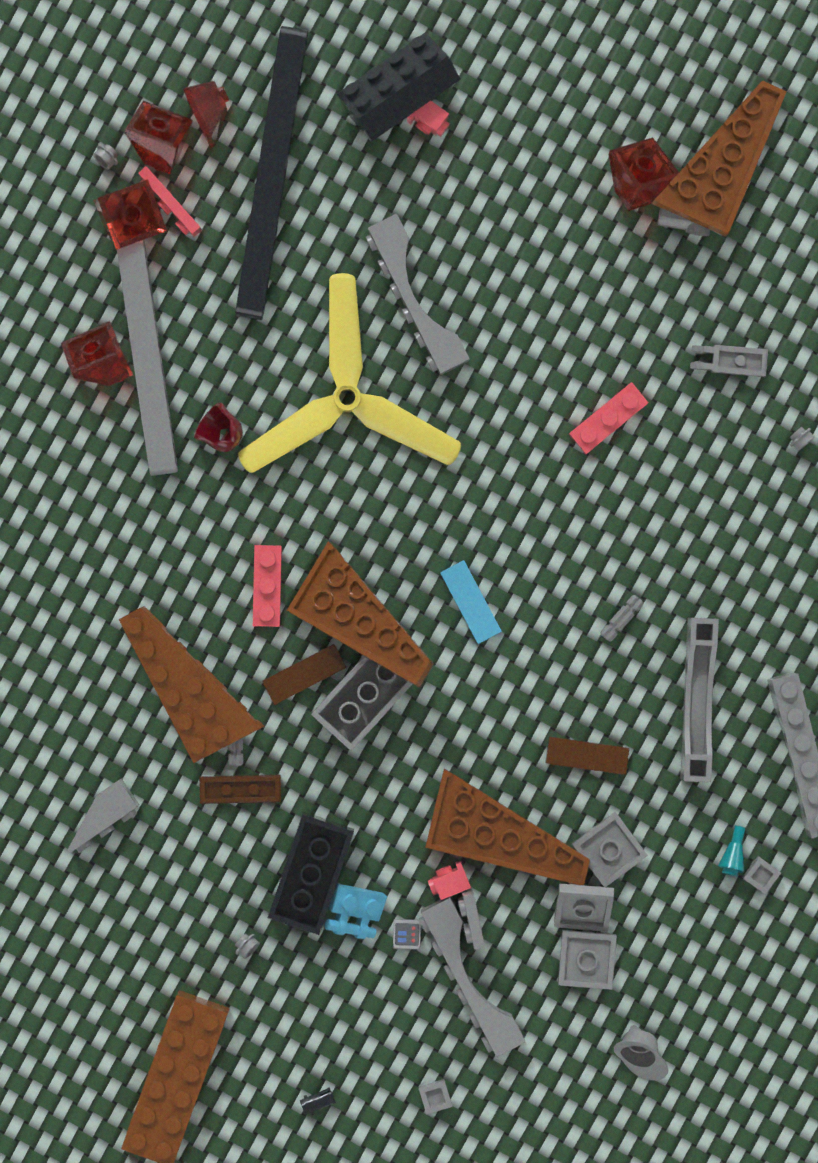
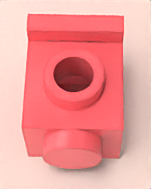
[407,101,450,137]
[428,860,471,900]

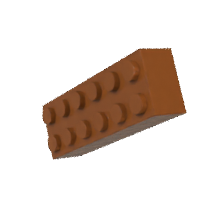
[121,990,230,1163]

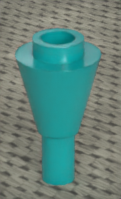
[718,825,745,877]

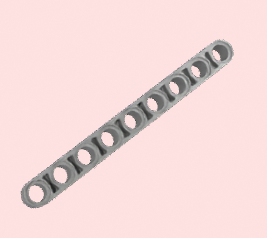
[116,234,178,476]

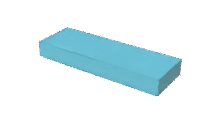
[440,560,502,644]

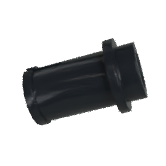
[300,1087,336,1115]

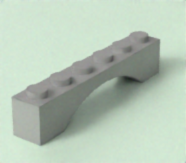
[365,213,470,376]
[680,618,719,782]
[767,673,818,838]
[419,897,525,1057]

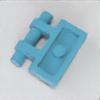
[325,884,387,939]

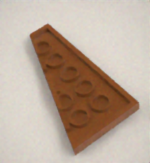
[652,80,787,237]
[287,541,433,688]
[119,606,264,763]
[425,768,590,886]

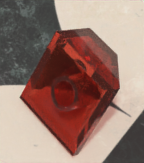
[183,81,229,148]
[124,100,193,174]
[608,137,679,211]
[94,179,167,250]
[61,321,133,386]

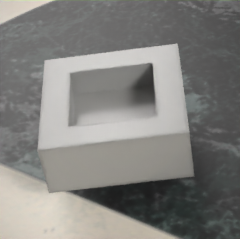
[742,856,781,894]
[419,1079,452,1114]

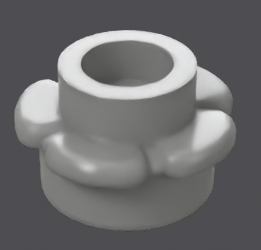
[93,144,118,170]
[790,427,814,451]
[235,934,260,959]

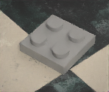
[572,812,648,887]
[554,884,614,932]
[458,888,485,950]
[558,930,617,990]

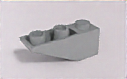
[68,778,140,853]

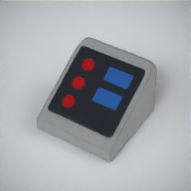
[393,919,421,949]

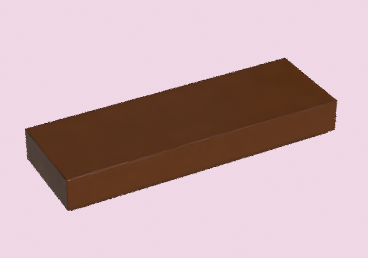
[262,644,347,705]
[545,736,630,775]
[199,774,281,804]

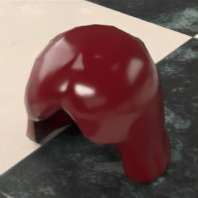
[194,402,243,452]

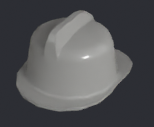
[614,1025,668,1081]

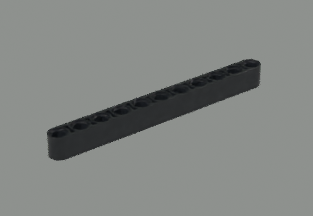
[235,26,308,320]

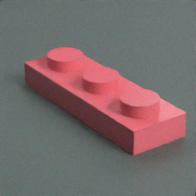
[138,166,202,238]
[569,382,649,455]
[253,545,282,627]

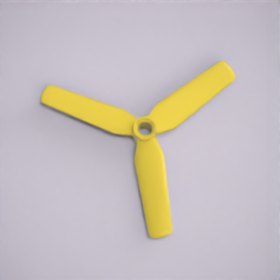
[238,273,461,473]

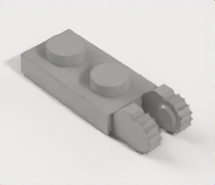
[690,345,768,377]

